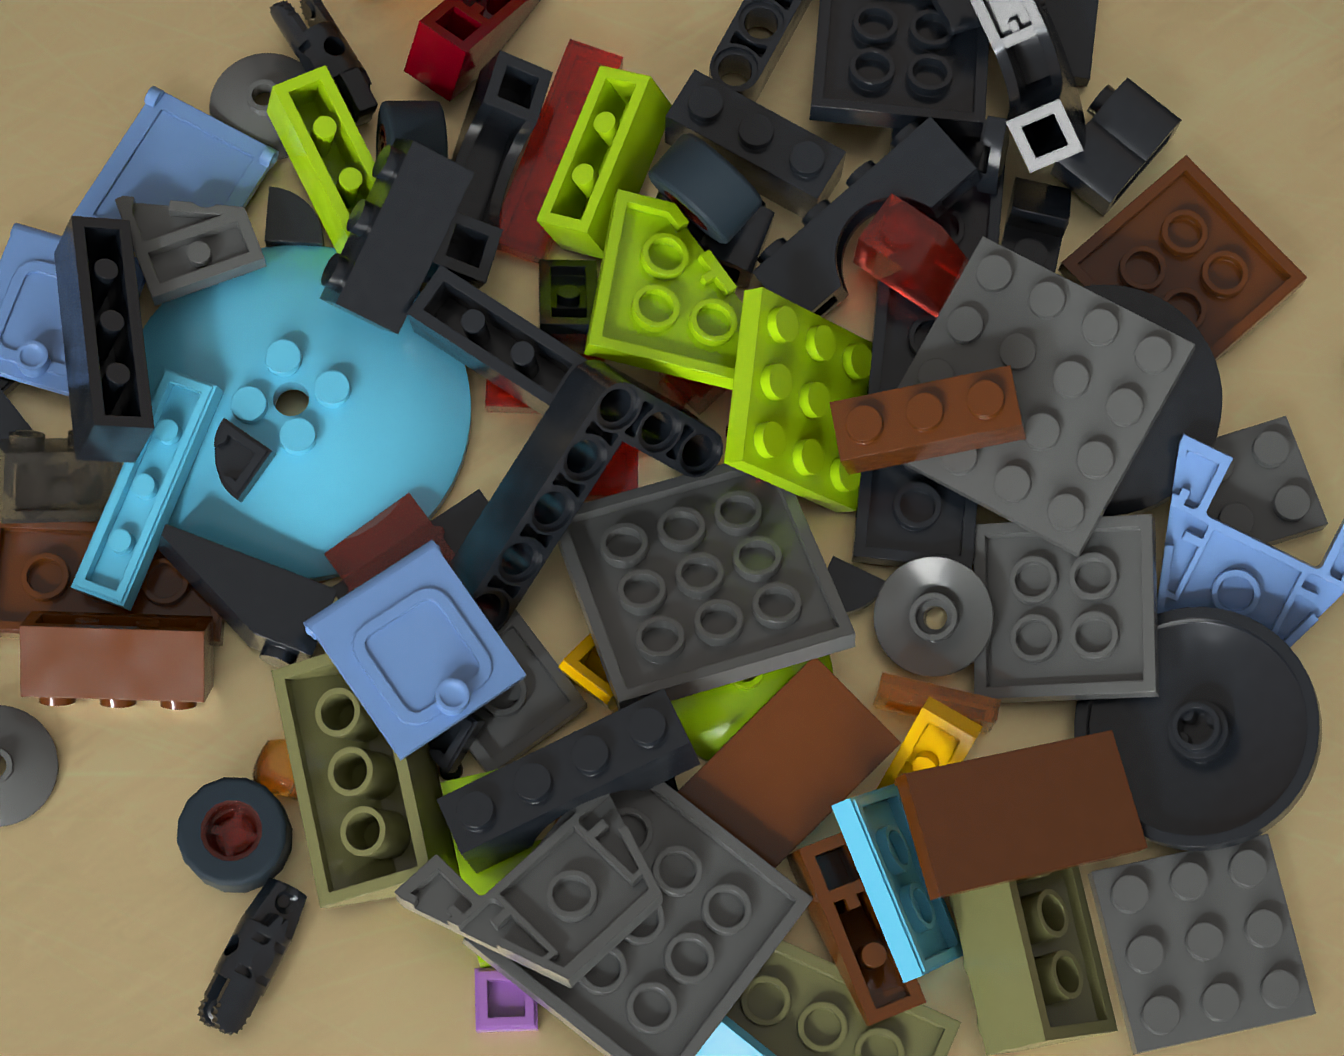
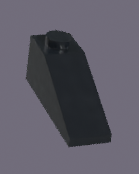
[158,524,337,668]

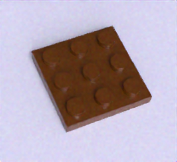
[1058,155,1307,361]

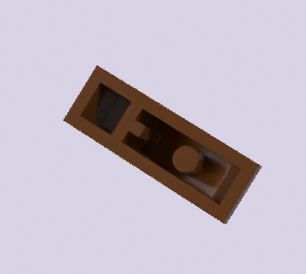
[787,832,926,1026]

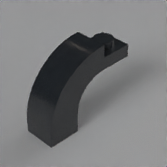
[970,0,1086,173]

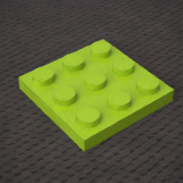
[724,287,872,513]

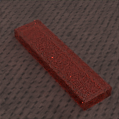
[497,39,623,264]

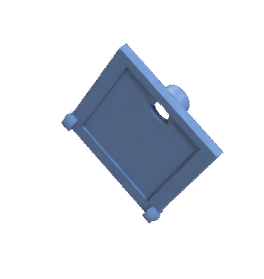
[72,86,279,251]
[0,223,146,396]
[303,540,527,761]

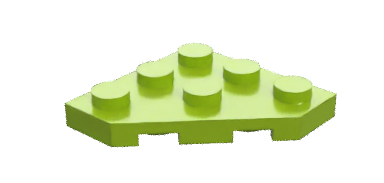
[584,189,743,390]

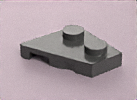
[115,196,266,306]

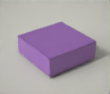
[475,968,538,1033]

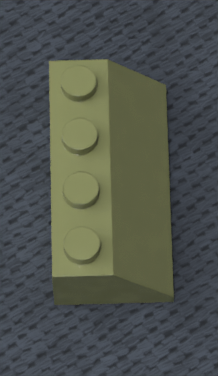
[271,653,461,908]
[949,866,1118,1056]

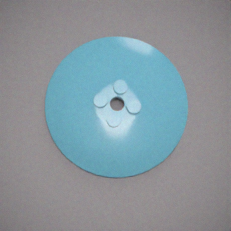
[143,245,471,581]

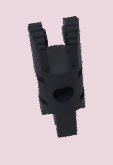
[270,0,378,126]
[197,878,307,1035]

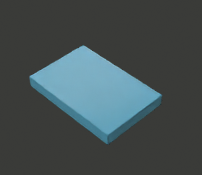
[831,784,963,983]

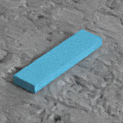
[71,368,224,611]

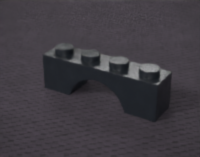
[423,50,553,289]
[752,116,981,317]
[436,688,700,874]

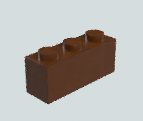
[830,365,1026,475]
[19,611,213,710]

